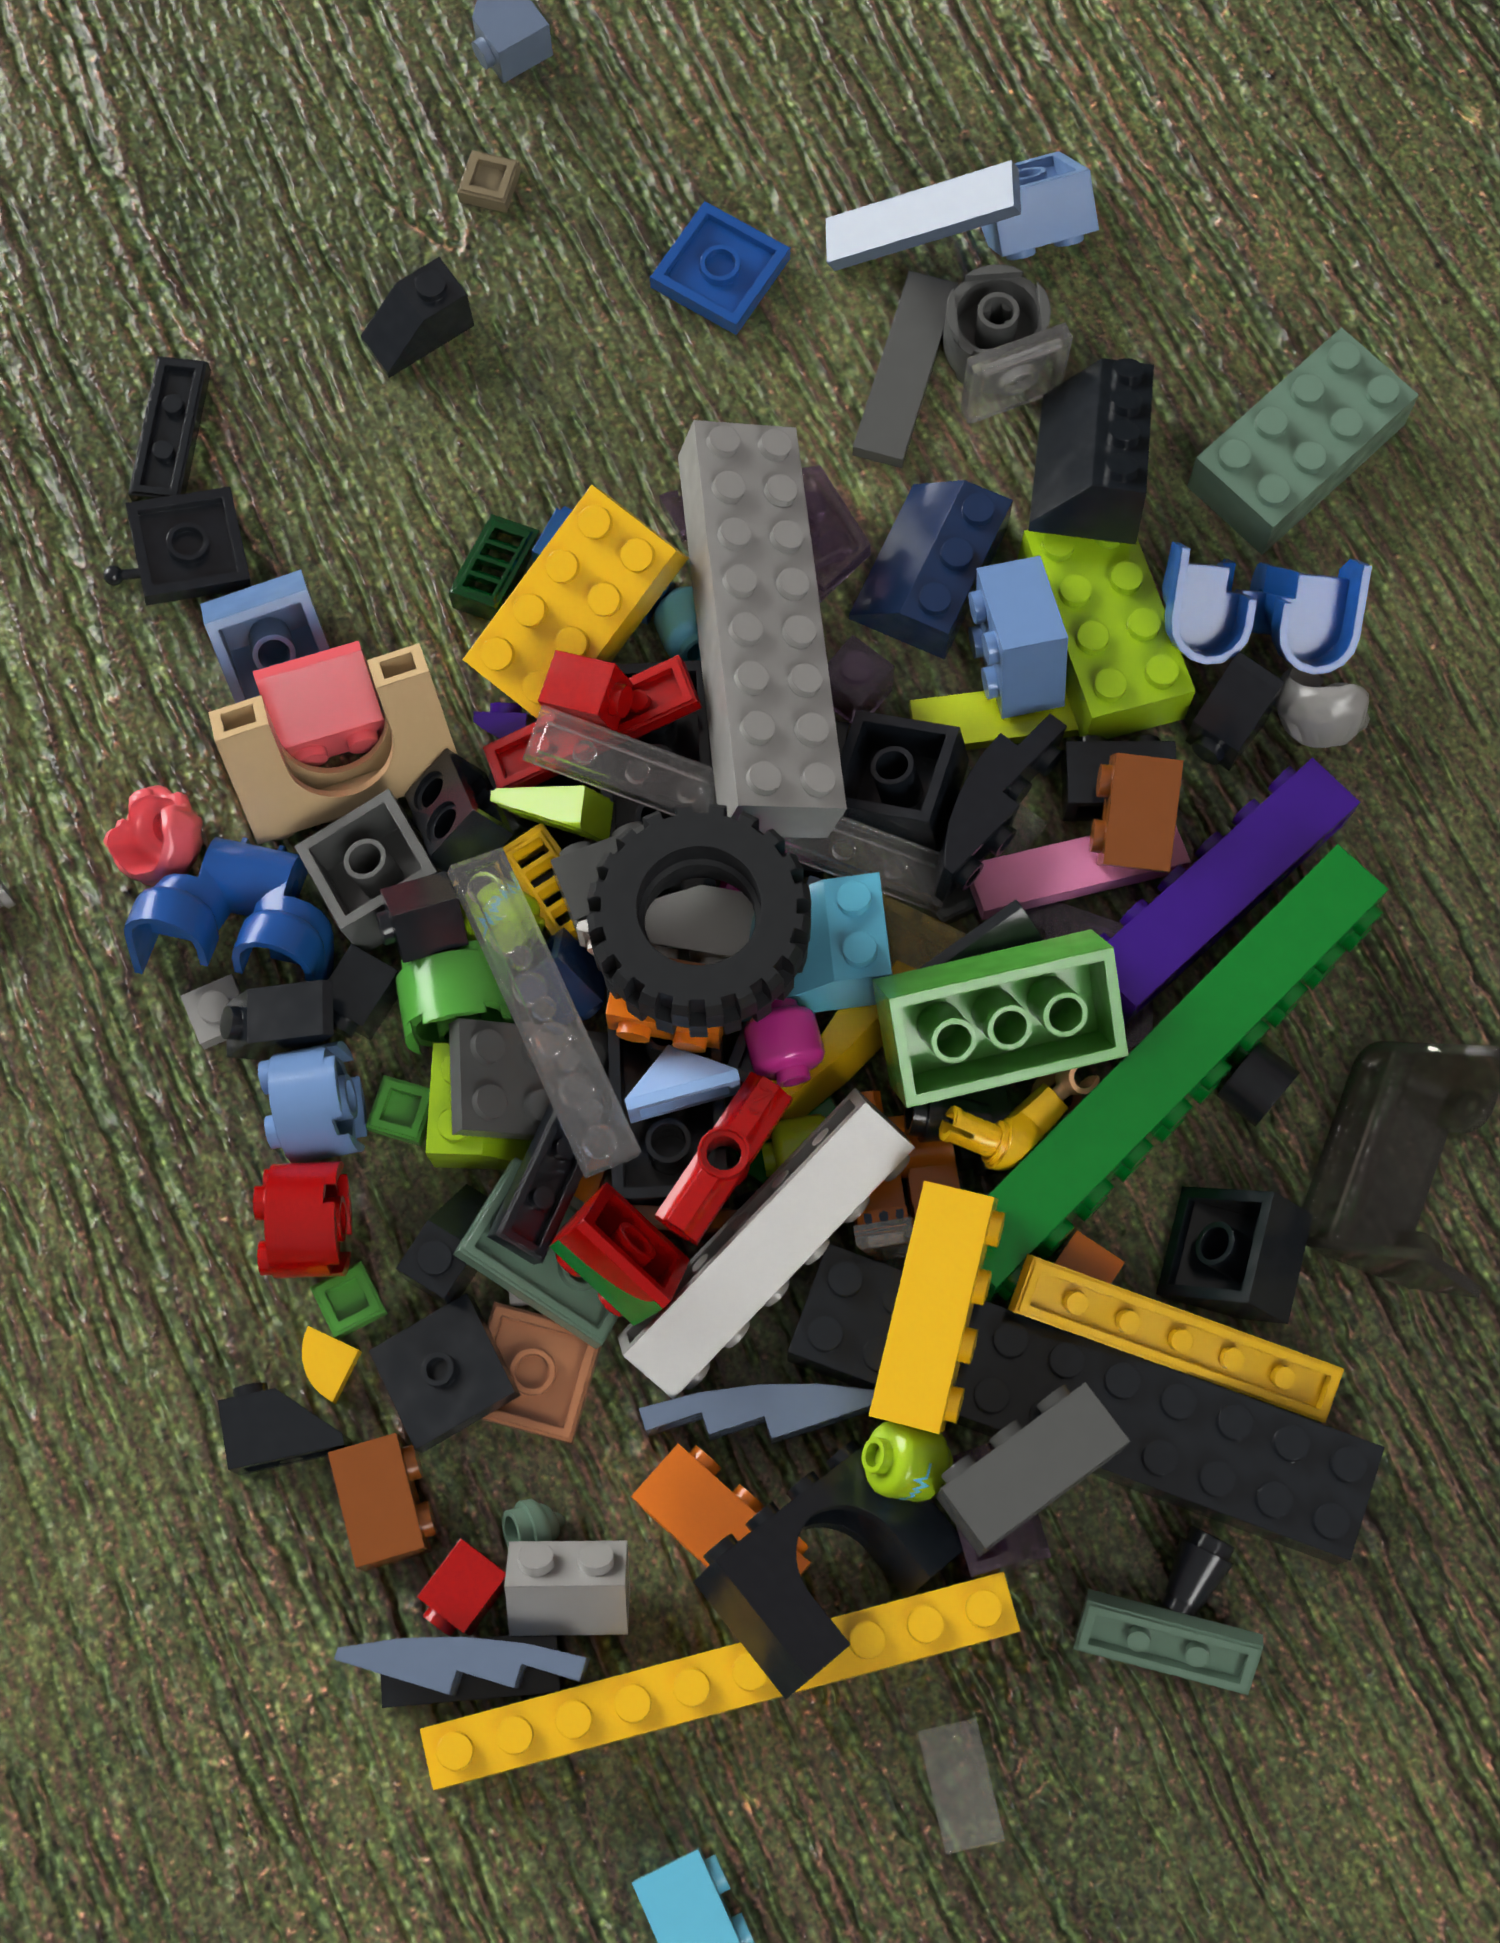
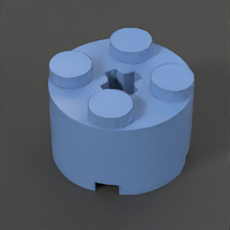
[258,1041,367,1163]

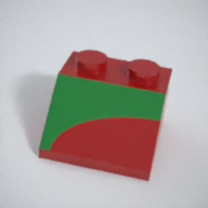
[549,1181,690,1326]

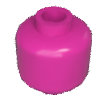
[744,998,825,1088]

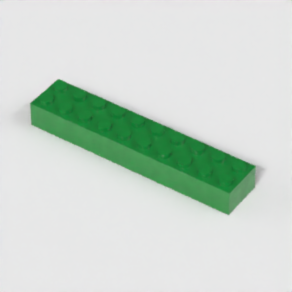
[983,844,1389,1303]

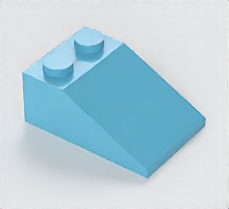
[741,872,893,1022]

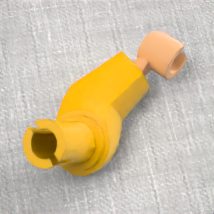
[939,1068,1100,1171]

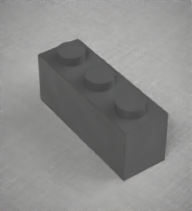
[936,1382,1130,1557]

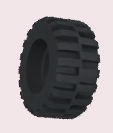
[587,803,811,1037]

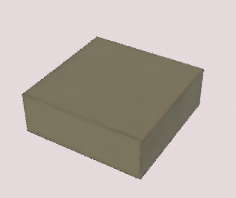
[457,150,521,213]

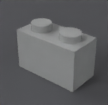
[504,1540,630,1636]

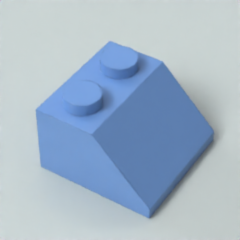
[981,151,1099,260]
[200,570,330,703]

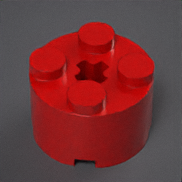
[253,1161,352,1279]

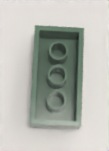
[1187,327,1419,555]

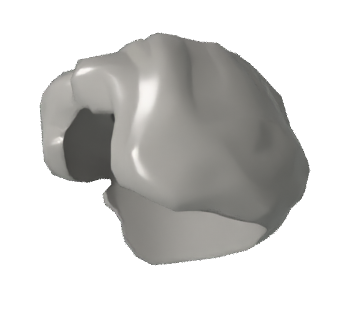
[1274,666,1370,748]

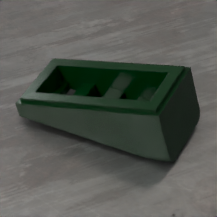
[449,514,541,621]

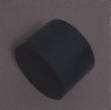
[1217,1042,1300,1127]

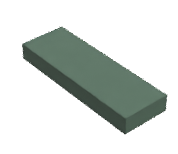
[1073,1589,1264,1695]

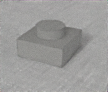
[180,974,241,1050]

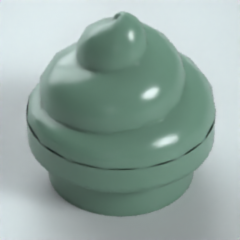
[502,1499,566,1547]

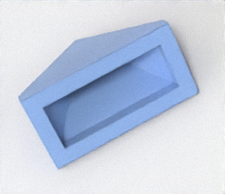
[625,1045,741,1123]

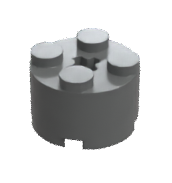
[943,264,1051,388]

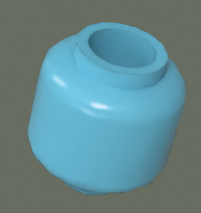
[654,586,701,661]

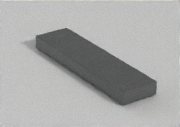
[852,271,958,468]

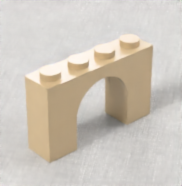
[208,643,457,845]

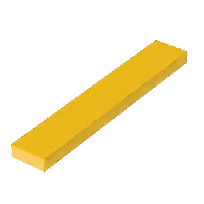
[1008,1254,1344,1423]

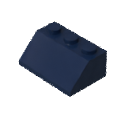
[849,480,1013,660]

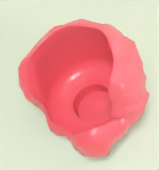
[103,785,204,887]

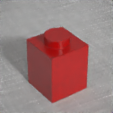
[538,650,633,735]
[417,1538,506,1637]

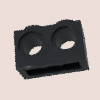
[405,748,514,881]

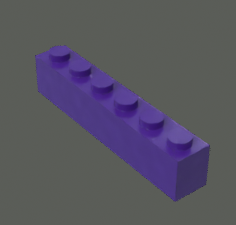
[1100,757,1360,1026]

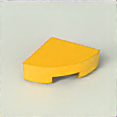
[302,1326,362,1404]

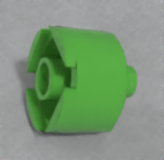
[395,940,516,1055]

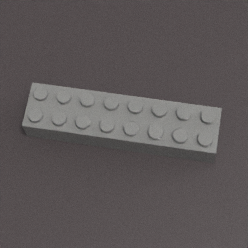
[678,420,847,838]

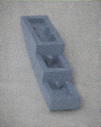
[639,1384,874,1445]
[334,1637,591,1696]

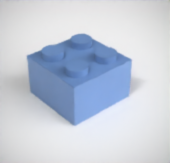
[968,556,1068,719]

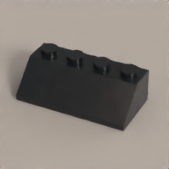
[1028,358,1154,545]

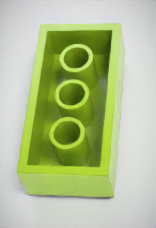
[1017,530,1196,739]

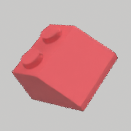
[252,640,385,767]

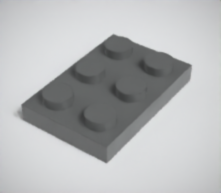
[449,1018,611,1146]

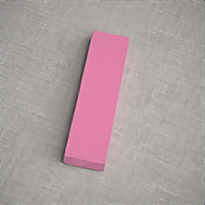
[970,827,1191,920]

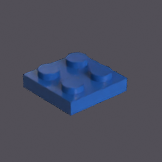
[650,201,790,335]

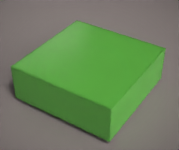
[366,1075,430,1146]
[310,1261,388,1340]

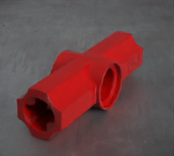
[654,1072,793,1245]

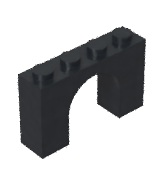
[694,1441,968,1699]

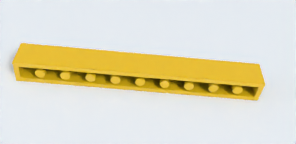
[420,1572,1020,1790]

